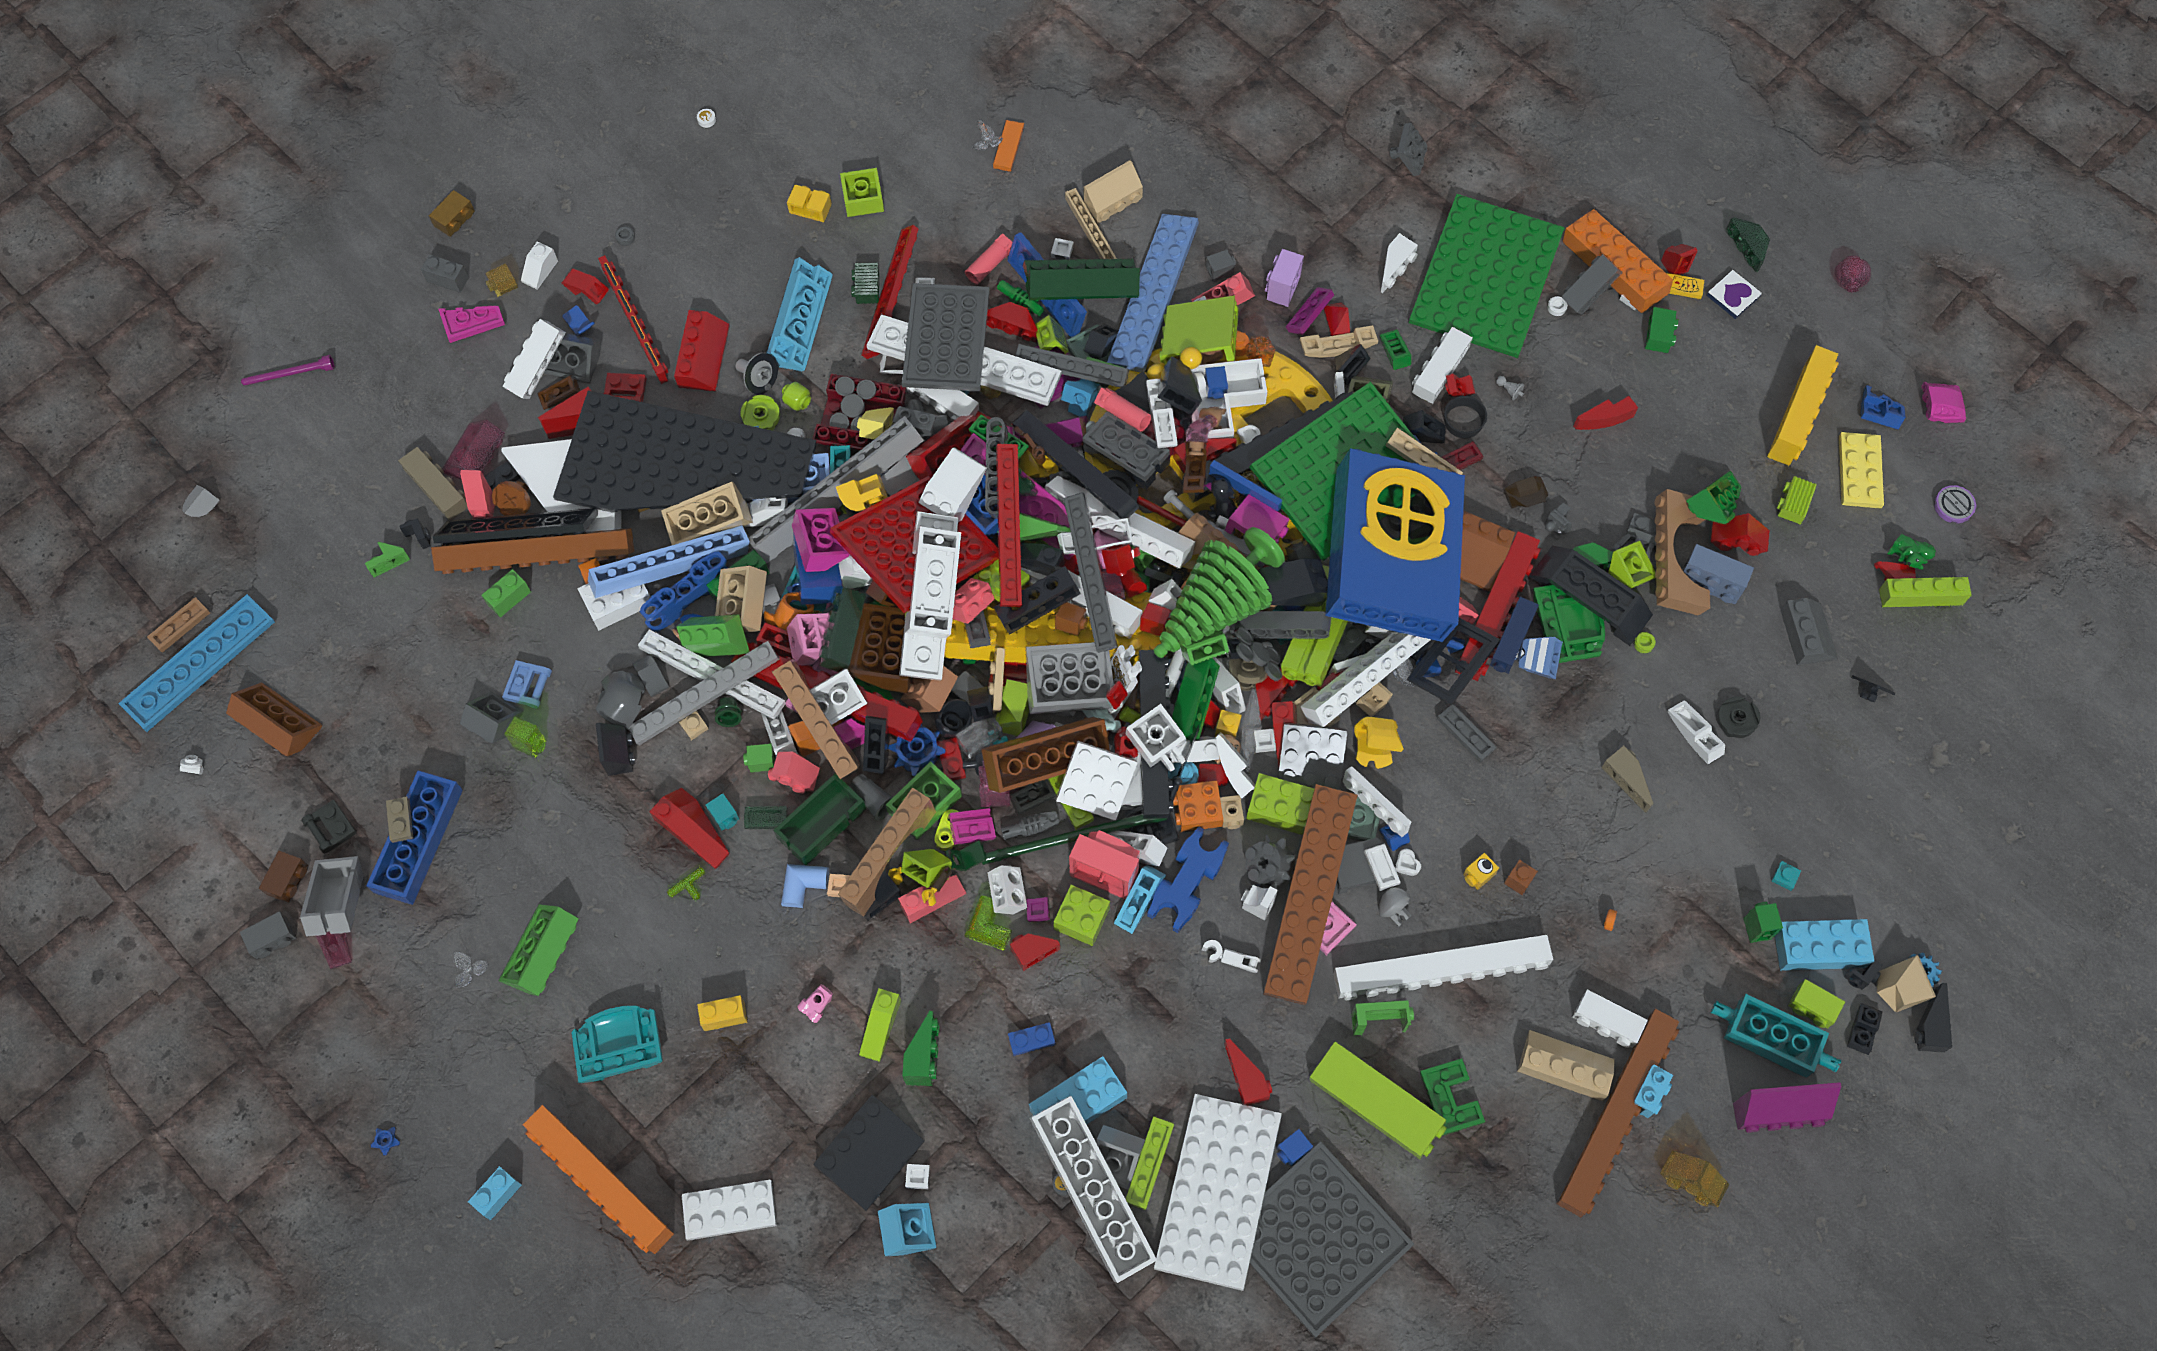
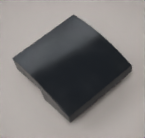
[1125,805,1180,845]

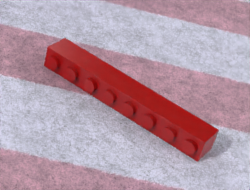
[1455,531,1541,682]

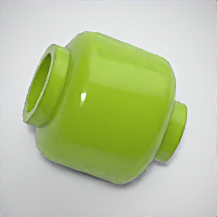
[782,382,811,411]

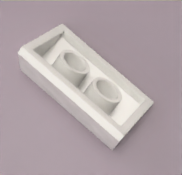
[810,668,867,725]

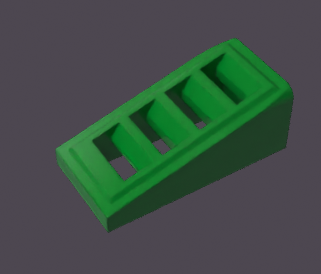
[1380,329,1411,370]

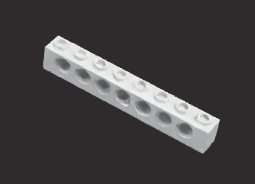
[1300,631,1431,727]

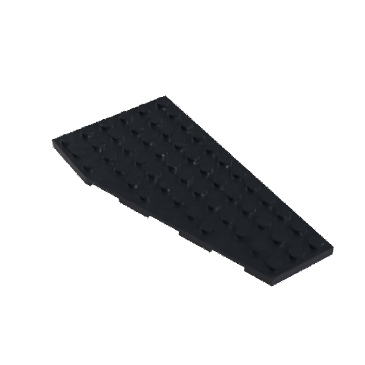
[553,391,817,513]

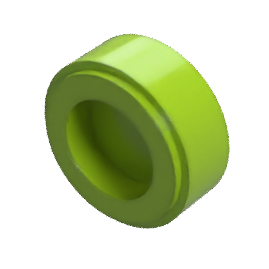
[1634,632,1656,653]

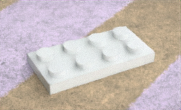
[682,1180,777,1241]

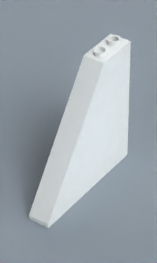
[502,439,621,534]

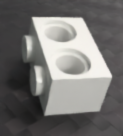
[987,865,1027,915]

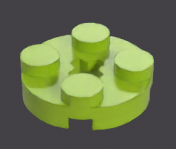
[741,395,780,431]

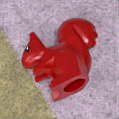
[1114,727,1138,759]

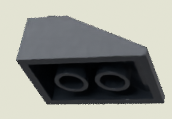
[1258,558,1328,607]

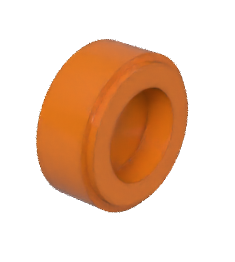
[1604,909,1617,931]

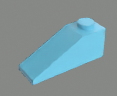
[1114,865,1166,934]

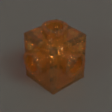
[1245,336,1275,367]

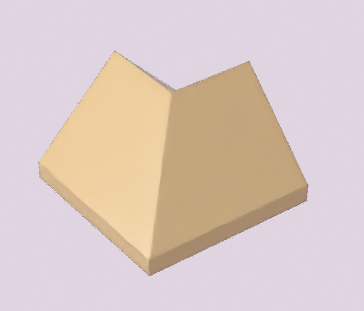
[1877,955,1936,1012]

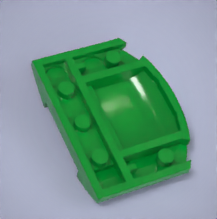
[1533,585,1605,663]

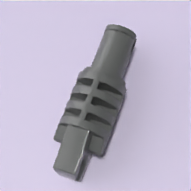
[1000,811,1059,840]

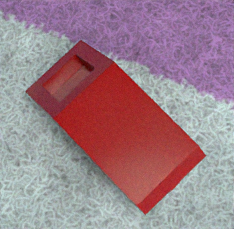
[561,269,609,305]

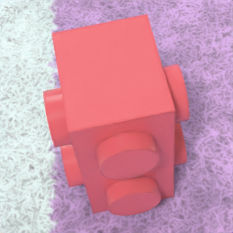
[952,578,995,624]

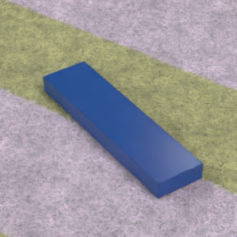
[1209,460,1282,512]

